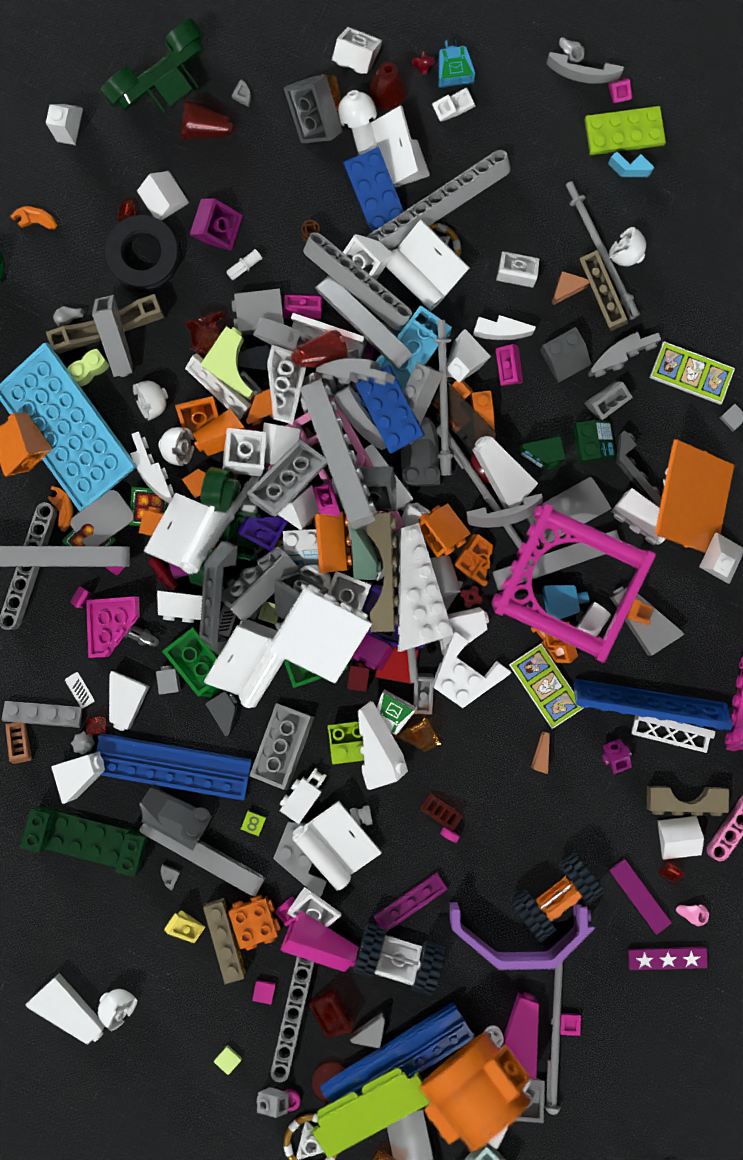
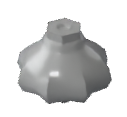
[71,731,95,755]

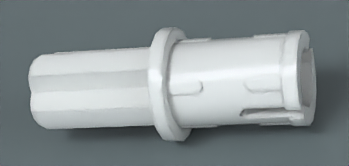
[227,249,262,280]

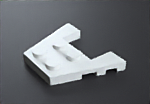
[432,629,511,708]

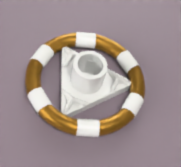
[283,1113,338,1160]

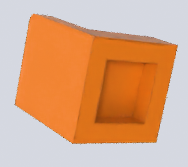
[626,599,653,626]

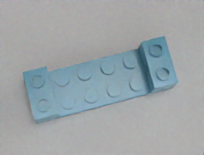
[357,305,452,414]

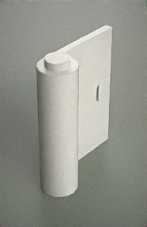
[352,106,420,185]
[386,219,470,311]
[144,493,226,574]
[204,625,285,708]
[292,801,382,890]

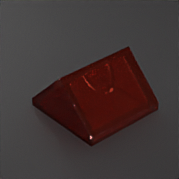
[308,988,353,1038]

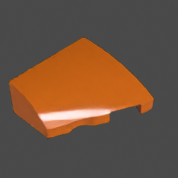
[453,534,493,587]
[531,622,578,663]

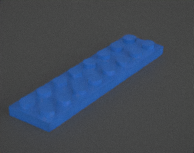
[573,678,733,730]

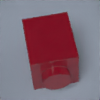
[347,663,370,692]

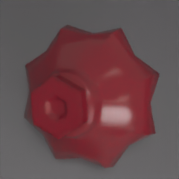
[412,52,435,74]

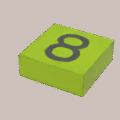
[241,810,266,836]

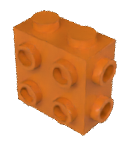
[418,503,471,558]
[228,894,281,950]

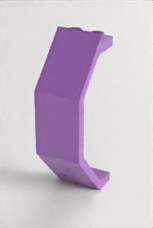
[450,900,596,970]

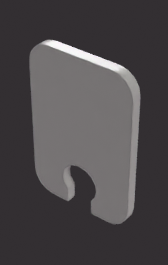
[71,490,134,546]

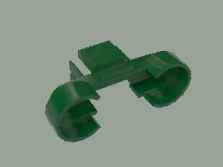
[100,18,204,116]
[189,467,262,586]

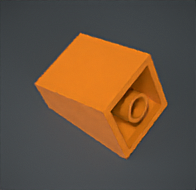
[0,412,52,477]

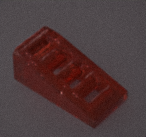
[420,793,463,832]

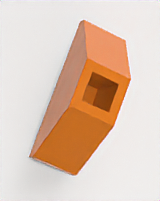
[246,388,300,426]

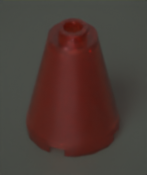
[369,62,406,110]
[181,100,233,140]
[291,330,347,368]

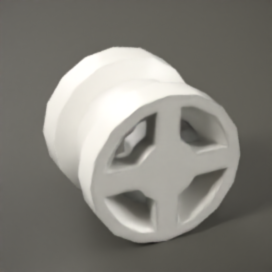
[484,1025,504,1048]

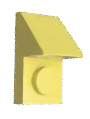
[164,910,205,943]

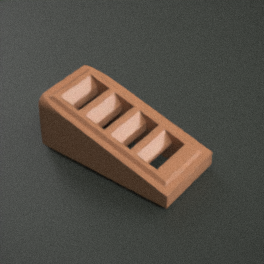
[5,722,32,764]
[531,731,550,774]

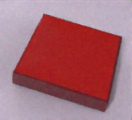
[375,645,419,684]

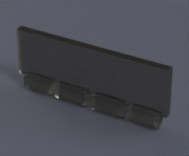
[429,381,497,450]

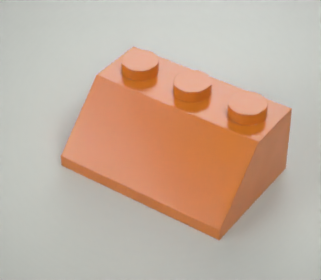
[315,511,353,573]

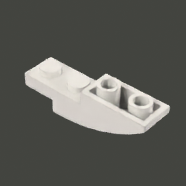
[130,432,175,504]

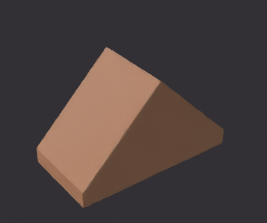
[552,271,590,305]

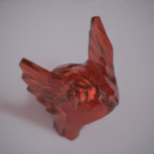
[185,311,226,354]

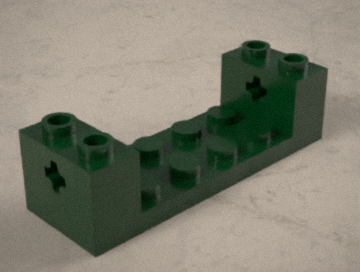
[20,806,149,877]

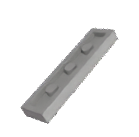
[1,701,83,728]

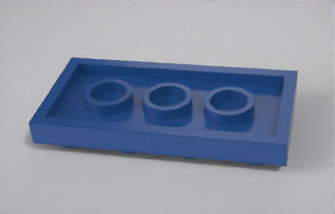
[343,146,404,233]
[355,365,425,453]

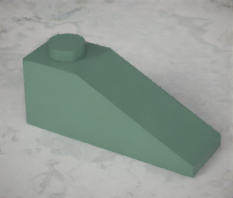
[351,527,382,580]

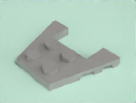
[273,821,327,898]

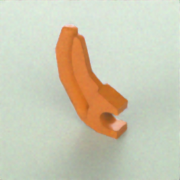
[10,206,57,229]
[48,486,74,532]

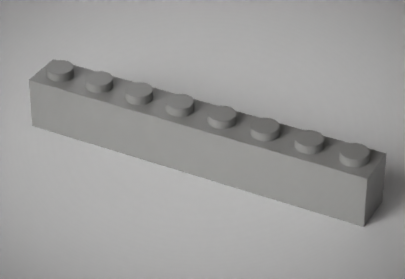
[300,379,377,530]

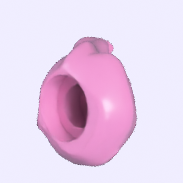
[676,905,709,926]

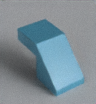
[608,152,654,177]

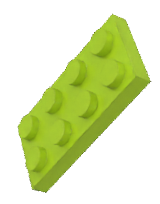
[585,106,665,155]

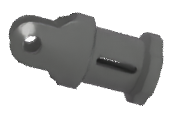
[124,624,159,647]

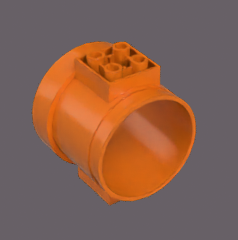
[419,1032,532,1151]

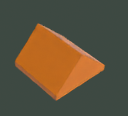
[175,396,219,434]

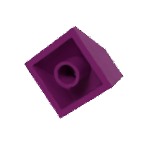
[190,198,243,250]

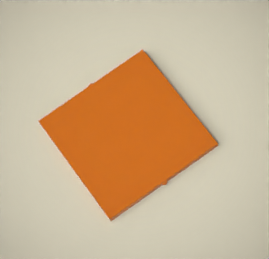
[654,440,734,553]

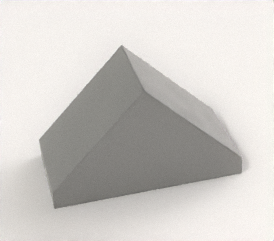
[350,1012,385,1048]

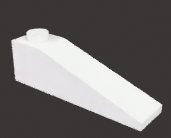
[267,345,308,424]
[358,701,408,790]

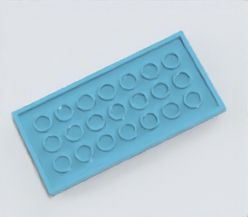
[0,343,137,512]

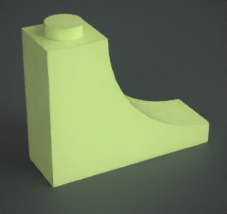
[200,326,254,400]

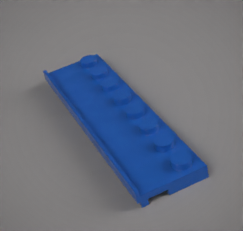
[96,733,252,801]
[320,1002,475,1104]

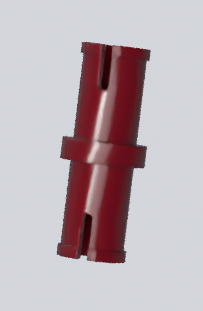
[148,557,180,593]

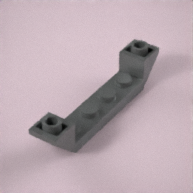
[616,431,662,508]
[199,541,237,655]

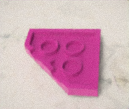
[86,597,140,658]

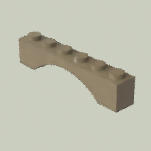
[46,294,164,355]
[367,513,399,632]

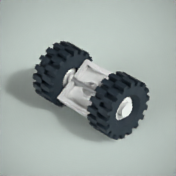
[353,923,445,996]

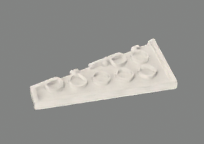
[398,523,454,652]

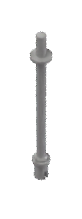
[566,181,640,320]
[433,320,453,475]

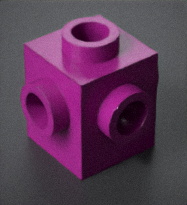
[601,739,632,774]

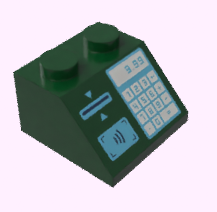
[573,420,617,464]
[518,436,565,470]

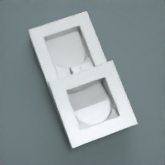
[432,88,475,122]

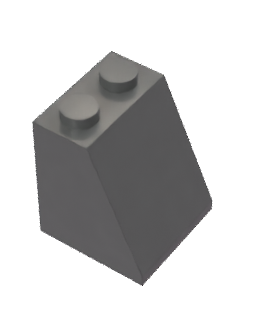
[274,571,329,621]

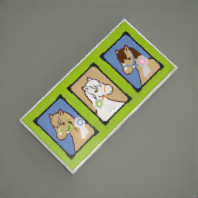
[649,342,735,404]
[509,644,583,729]

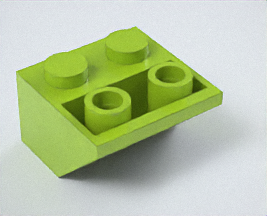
[328,722,364,764]

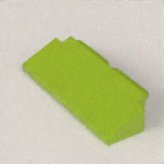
[312,1068,430,1158]

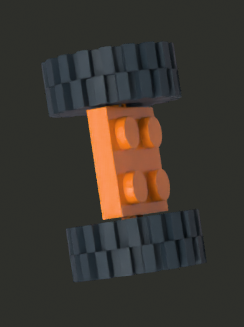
[510,852,605,942]

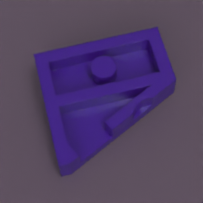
[237,516,288,551]

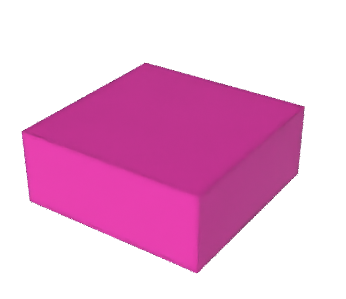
[252,980,276,1005]
[560,1013,581,1036]

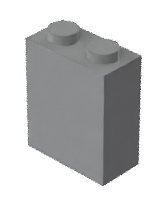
[232,289,285,336]

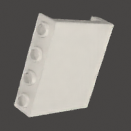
[265,584,372,683]

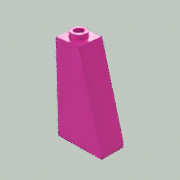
[281,911,359,972]
[501,992,539,1079]

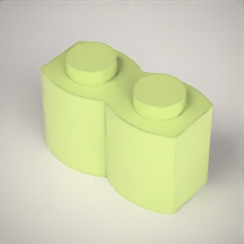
[67,349,109,387]

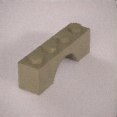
[647,786,729,816]

